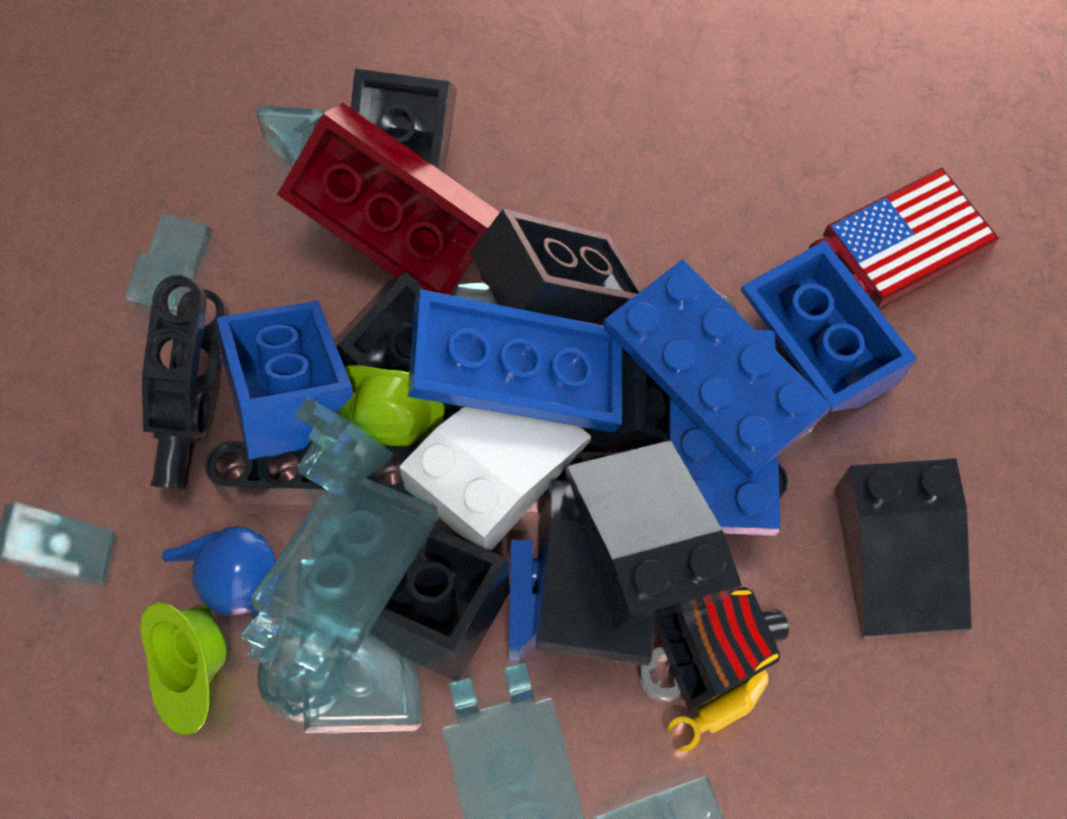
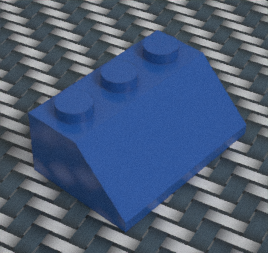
[740,241,917,412]
[216,300,353,460]

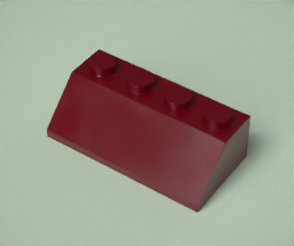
[277,103,500,295]

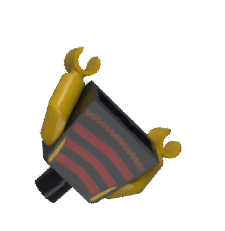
[654,587,789,751]

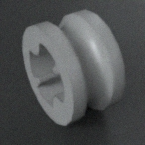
[639,647,681,701]

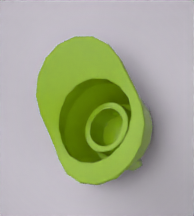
[338,365,445,446]
[140,602,227,736]

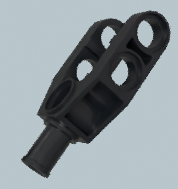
[142,275,229,490]

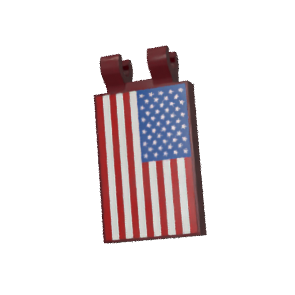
[809,167,1000,309]

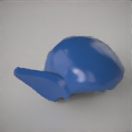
[162,526,280,648]

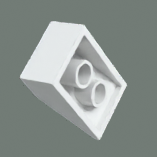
[399,407,591,552]

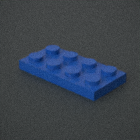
[604,259,832,479]
[407,289,622,433]
[668,330,780,536]

